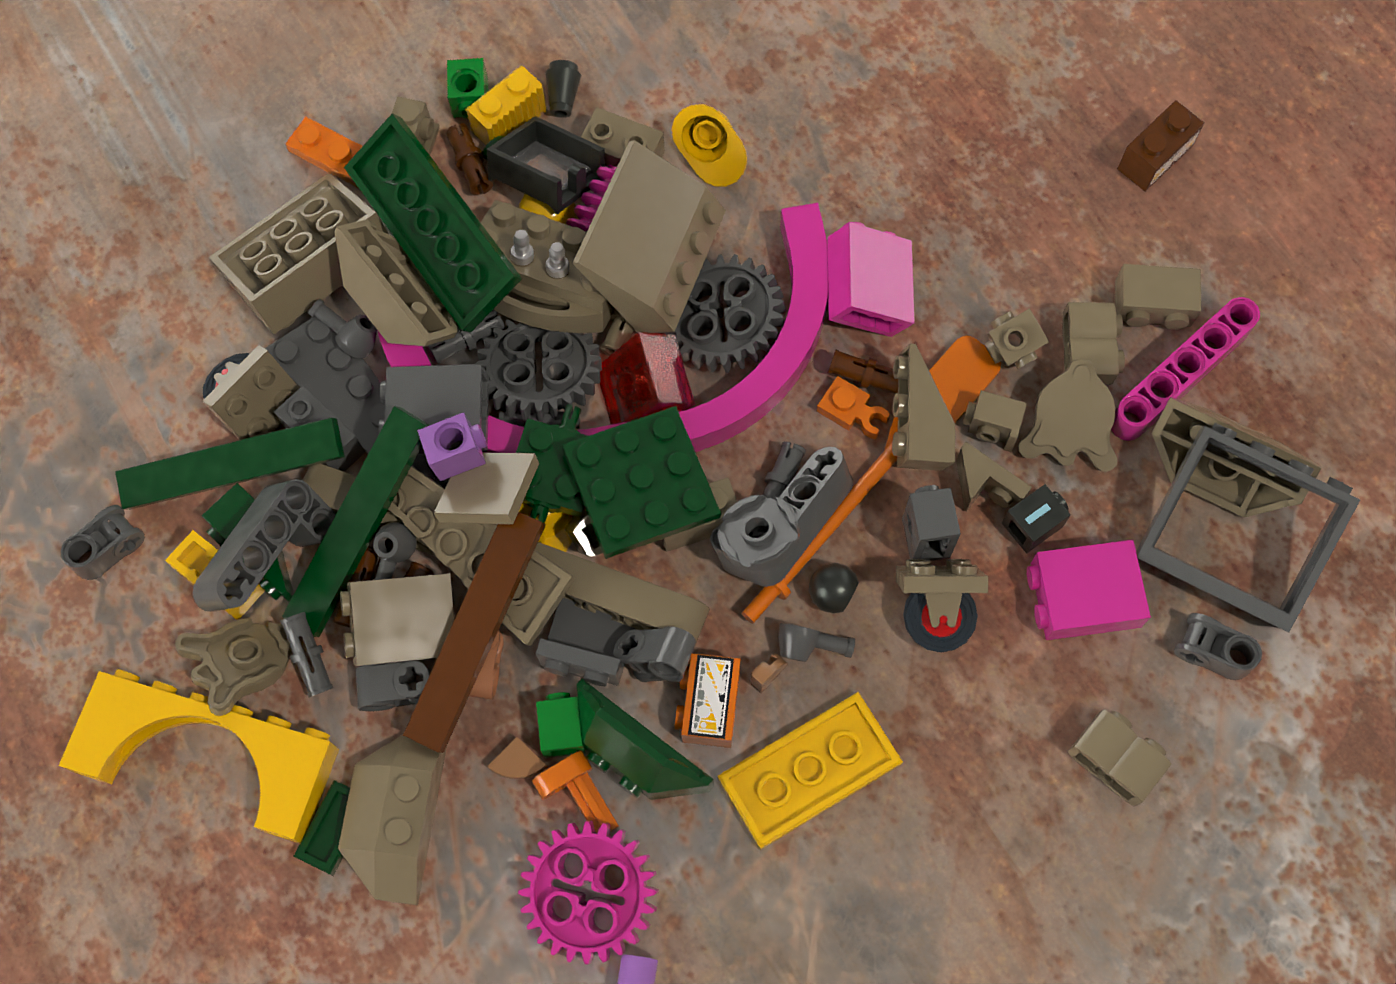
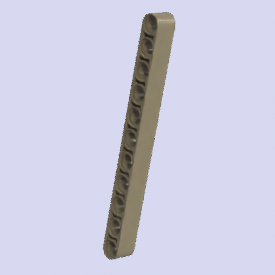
[303,464,710,645]

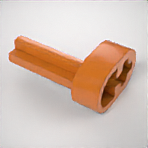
[532,751,619,833]

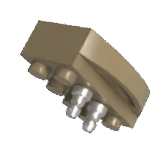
[481,200,615,333]

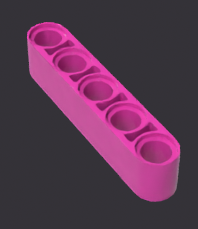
[1111,297,1260,441]

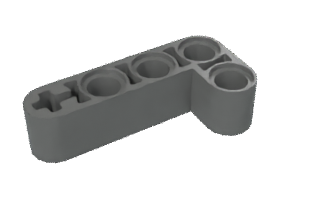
[710,447,853,587]
[193,479,336,612]

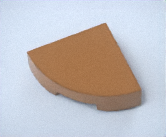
[751,653,788,693]
[487,737,547,779]

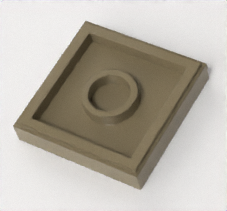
[434,453,539,524]

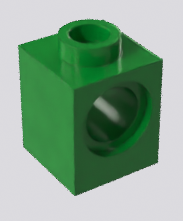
[447,58,488,119]
[536,692,586,758]

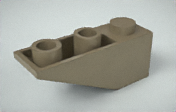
[892,343,955,471]

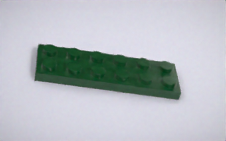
[344,113,523,333]

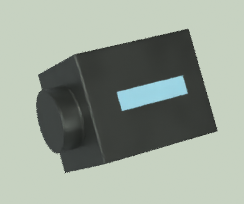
[1002,484,1071,554]

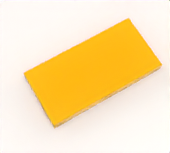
[717,692,903,850]

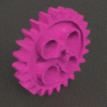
[518,821,659,965]

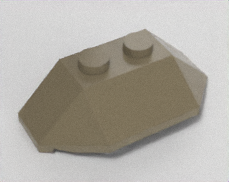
[334,219,457,346]
[1152,397,1321,518]
[338,735,447,906]

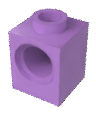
[417,412,487,481]

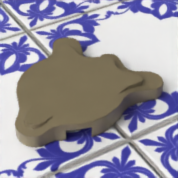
[1018,359,1117,472]
[175,618,300,716]

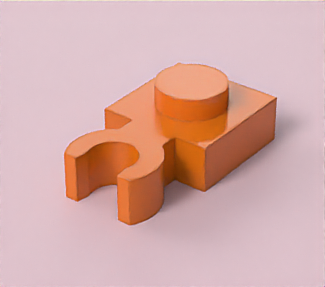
[816,376,890,439]

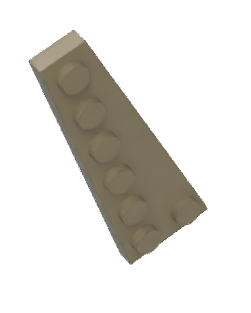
[389,466,576,646]

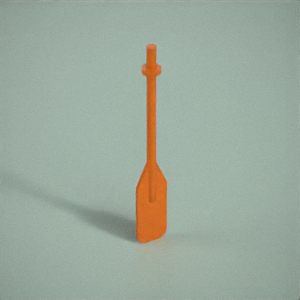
[741,336,1001,624]

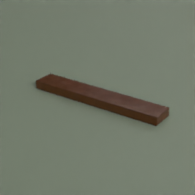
[403,512,546,753]

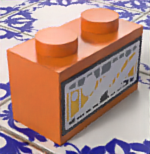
[675,653,741,748]

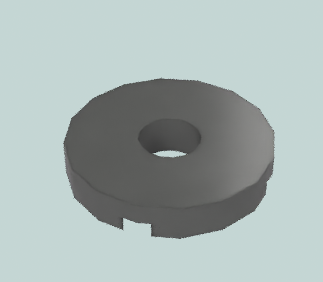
[717,495,800,571]

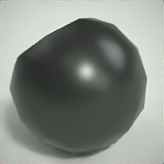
[809,562,859,614]

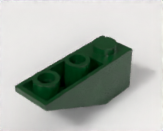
[201,483,294,602]

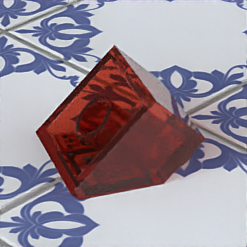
[600,332,695,425]

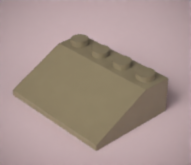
[572,140,726,334]
[209,173,389,334]

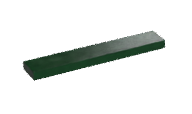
[282,406,430,637]
[115,418,345,510]

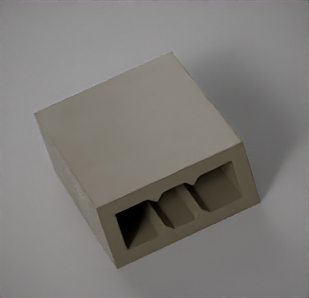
[340,573,454,666]

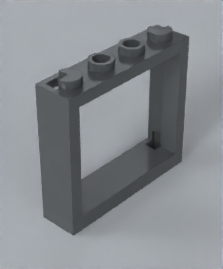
[1136,423,1360,632]

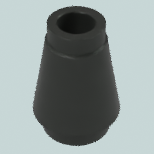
[545,60,581,118]

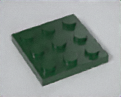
[562,406,721,559]

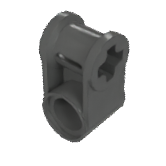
[61,505,145,580]
[1174,613,1262,680]
[613,626,696,683]
[356,660,431,712]

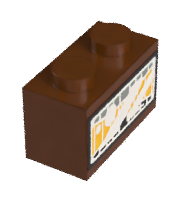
[1117,100,1204,192]

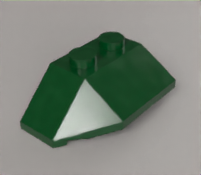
[576,678,714,800]

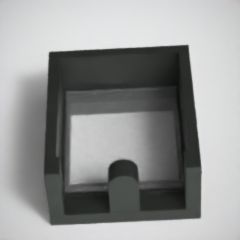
[487,116,605,214]

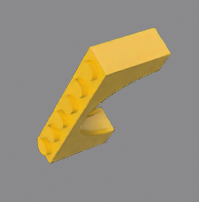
[59,669,339,843]

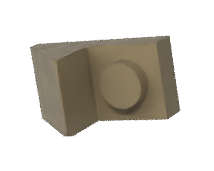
[956,442,1032,511]

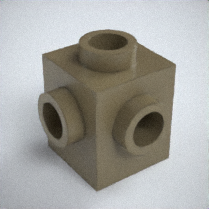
[985,308,1049,369]

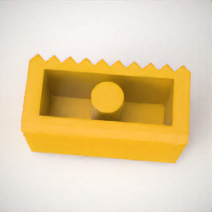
[465,66,547,145]

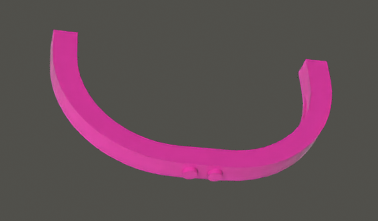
[377,203,828,453]

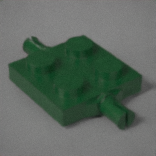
[516,404,588,533]

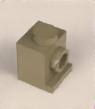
[391,96,440,155]
[962,390,1027,452]

